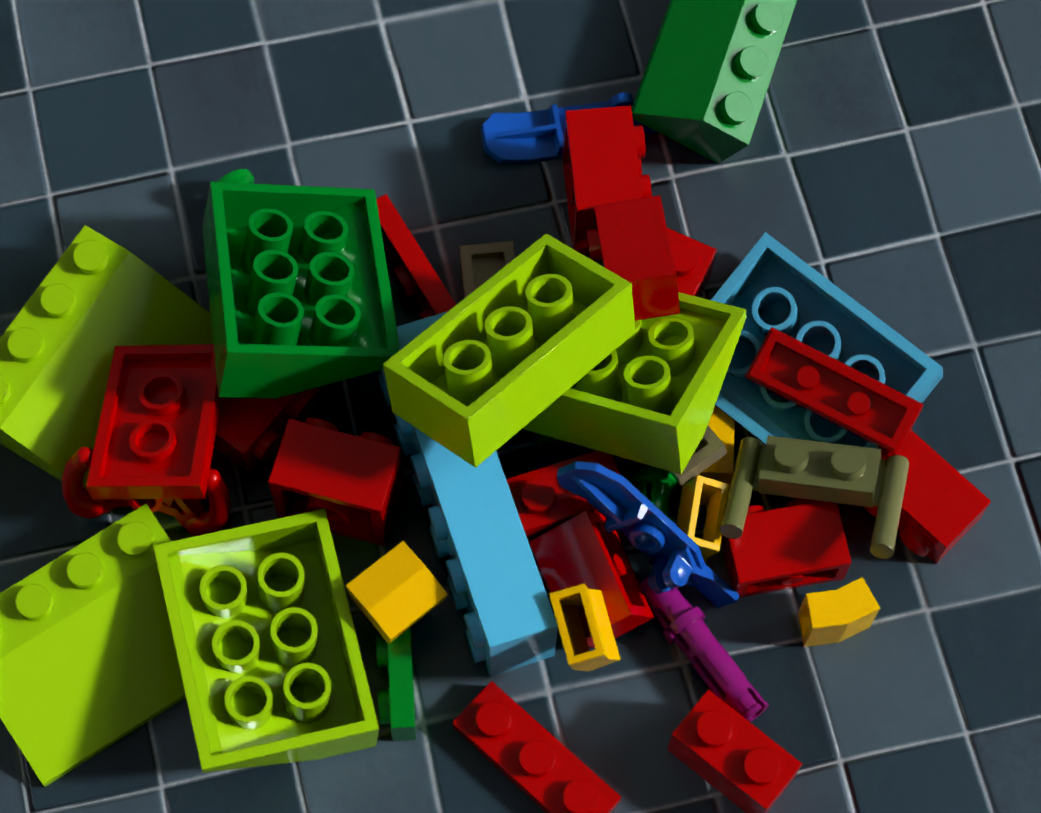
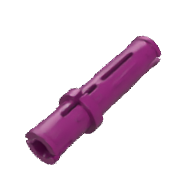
[640,577,769,722]

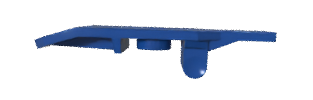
[480,92,659,163]
[557,461,740,608]

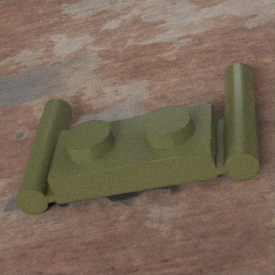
[720,435,910,559]

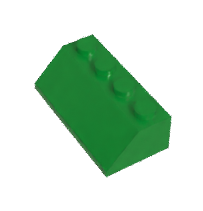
[631,0,797,164]

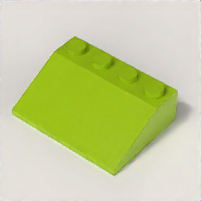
[0,225,213,490]
[522,292,747,474]
[0,504,186,787]
[153,509,379,773]

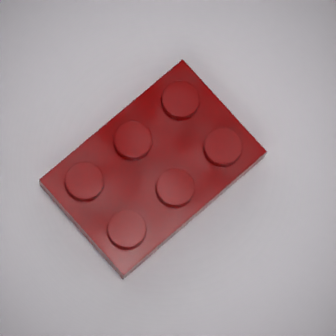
[86,344,222,499]

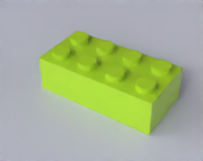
[383,233,636,468]

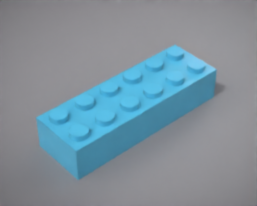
[378,312,558,677]

